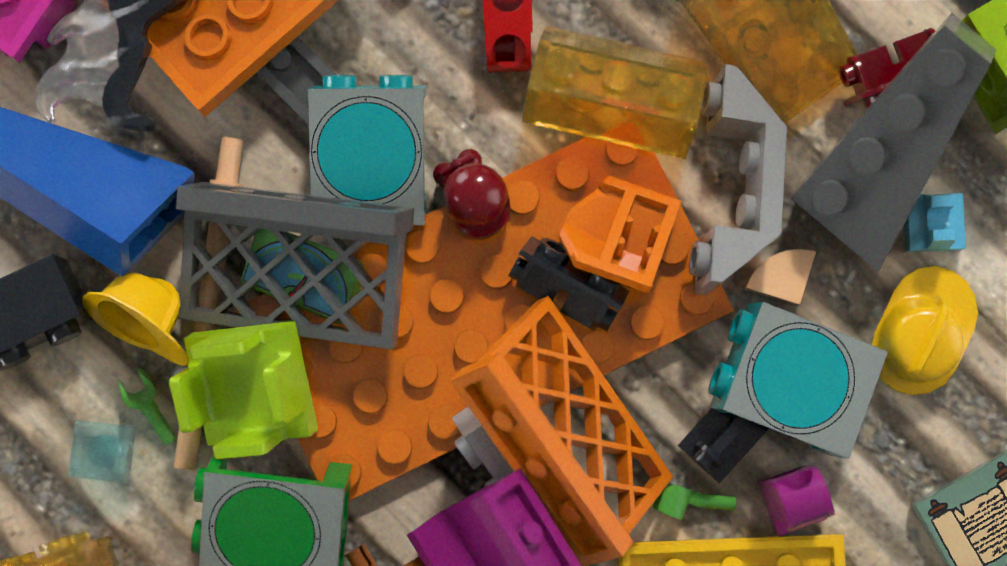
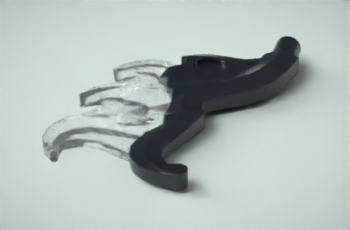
[35,0,184,132]

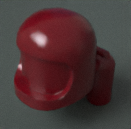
[433,149,510,240]

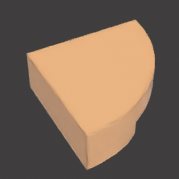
[744,249,816,306]

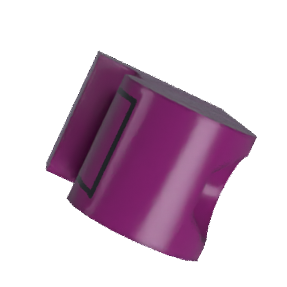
[757,465,835,536]

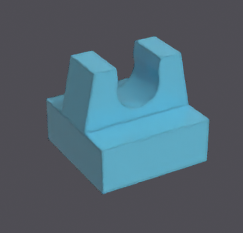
[904,193,966,252]

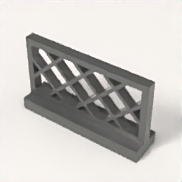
[176,182,414,349]

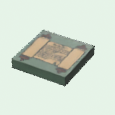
[911,450,1007,566]

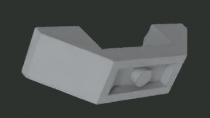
[689,64,787,295]

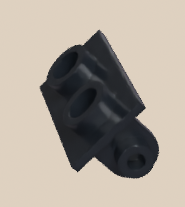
[508,236,630,332]
[677,409,769,484]

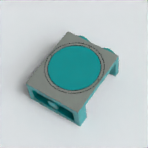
[308,75,427,225]
[708,302,888,459]

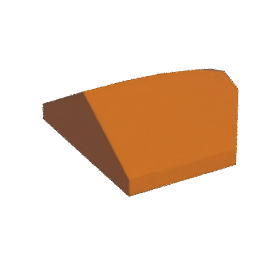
[558,176,681,293]

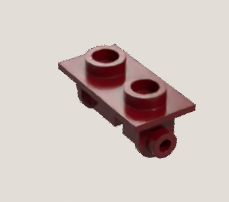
[839,28,935,109]

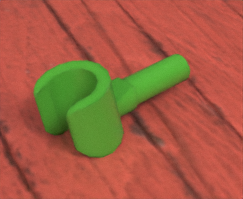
[118,368,177,446]
[653,483,736,520]

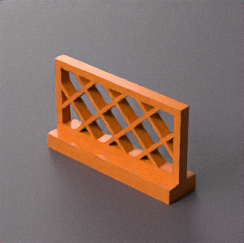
[450,296,673,566]

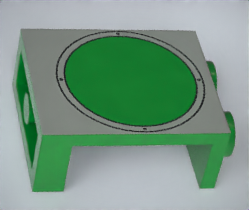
[191,454,352,566]

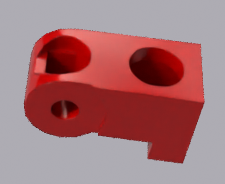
[483,0,533,73]

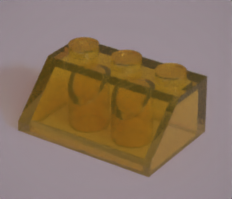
[522,25,707,159]

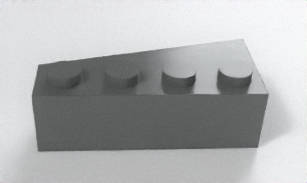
[791,13,997,272]

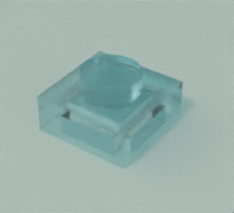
[68,420,136,483]

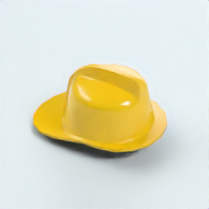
[871,266,978,395]
[82,272,189,366]

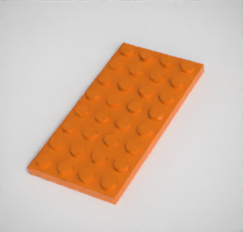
[235,113,734,501]

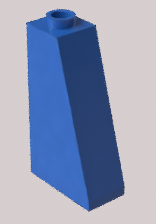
[0,107,194,277]

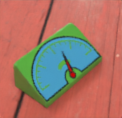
[240,228,364,326]

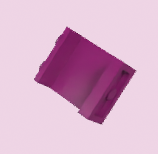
[407,468,581,566]

